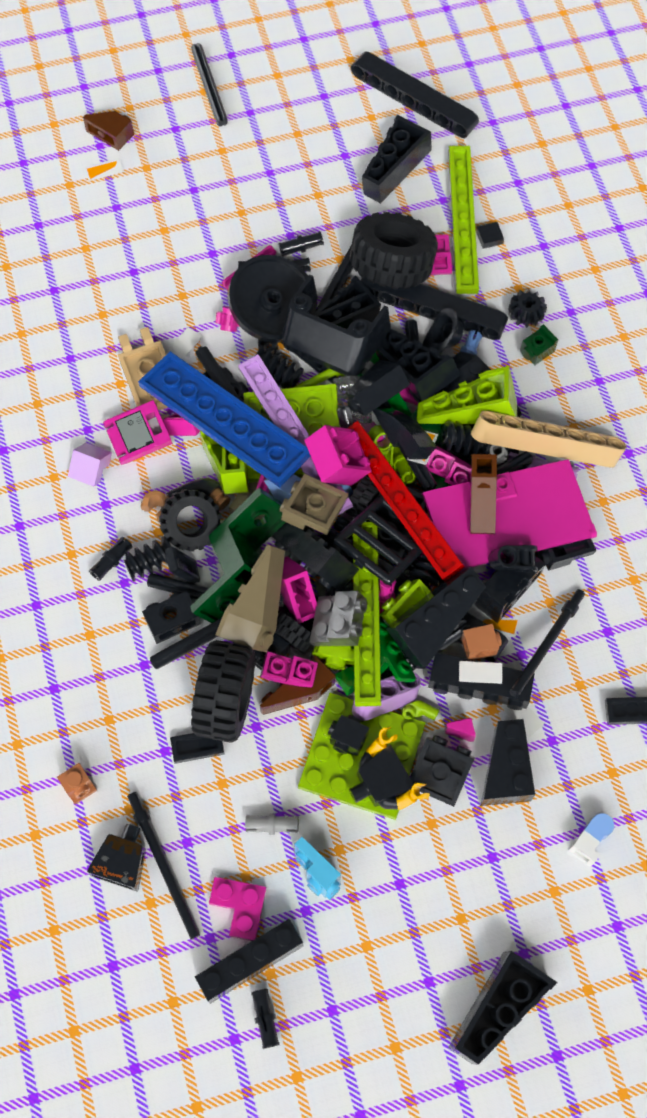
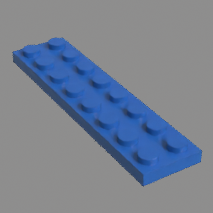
[138,351,311,488]

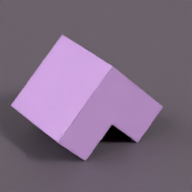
[68,443,112,486]

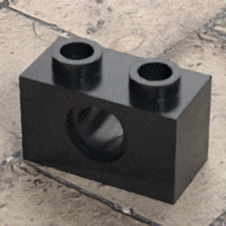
[142,591,201,644]

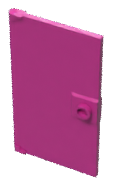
[422,459,597,568]

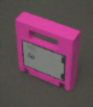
[103,400,173,465]

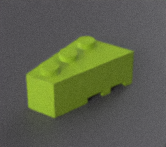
[199,431,249,494]

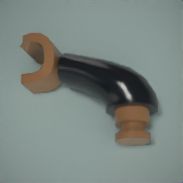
[141,478,231,523]

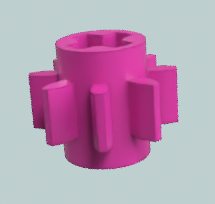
[215,306,240,332]

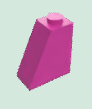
[281,556,317,624]

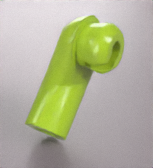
[402,700,440,721]

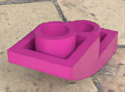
[426,447,471,485]
[260,652,318,688]

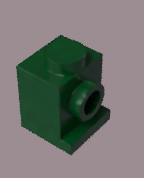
[520,324,558,365]

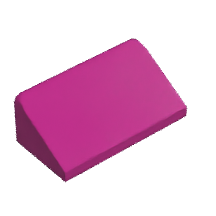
[163,413,200,436]

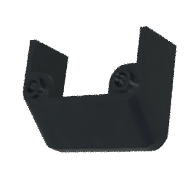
[282,274,391,377]

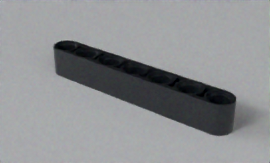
[351,51,479,138]
[360,278,508,340]

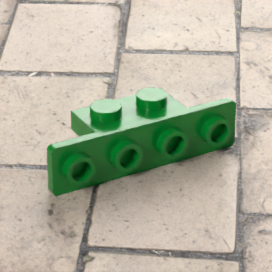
[379,613,417,682]

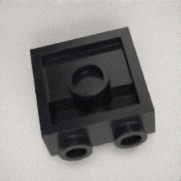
[538,539,596,571]
[410,735,475,807]

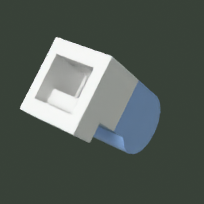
[569,813,614,867]

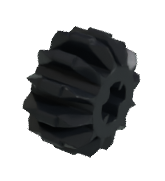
[508,289,547,328]

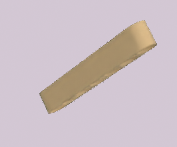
[471,411,627,468]

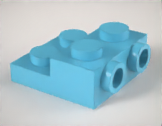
[294,837,341,900]

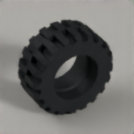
[350,212,438,289]
[191,640,255,743]

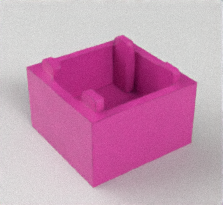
[304,425,372,486]

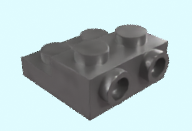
[309,591,367,646]

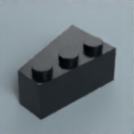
[475,556,546,624]

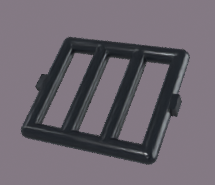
[333,494,422,585]

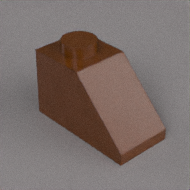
[83,111,134,151]

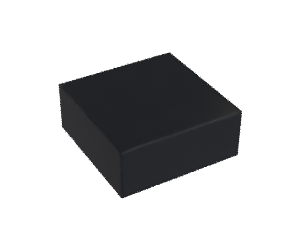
[476,222,504,249]

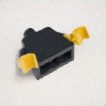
[349,727,430,810]

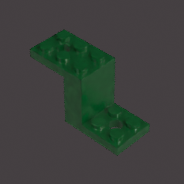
[190,487,286,623]

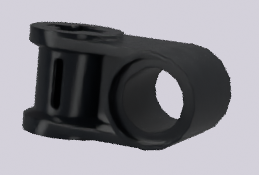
[488,545,538,573]

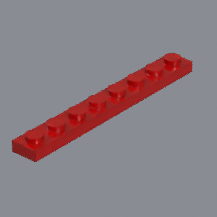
[347,420,465,582]

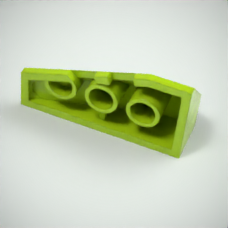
[417,366,517,424]

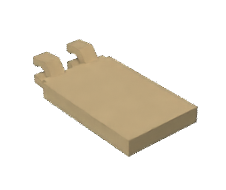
[118,327,168,411]

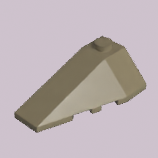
[215,544,285,652]

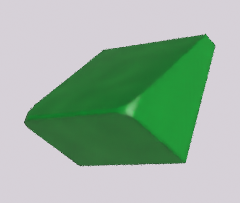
[334,665,355,696]

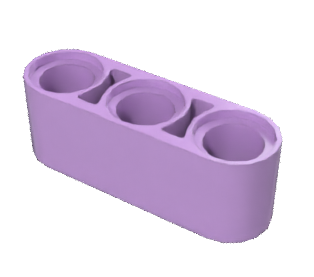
[352,672,421,721]

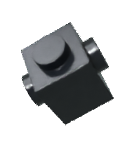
[328,715,369,757]

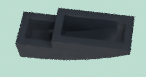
[373,408,437,459]

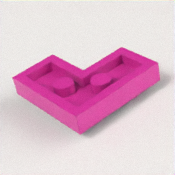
[209,877,267,941]

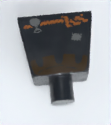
[87,824,146,892]

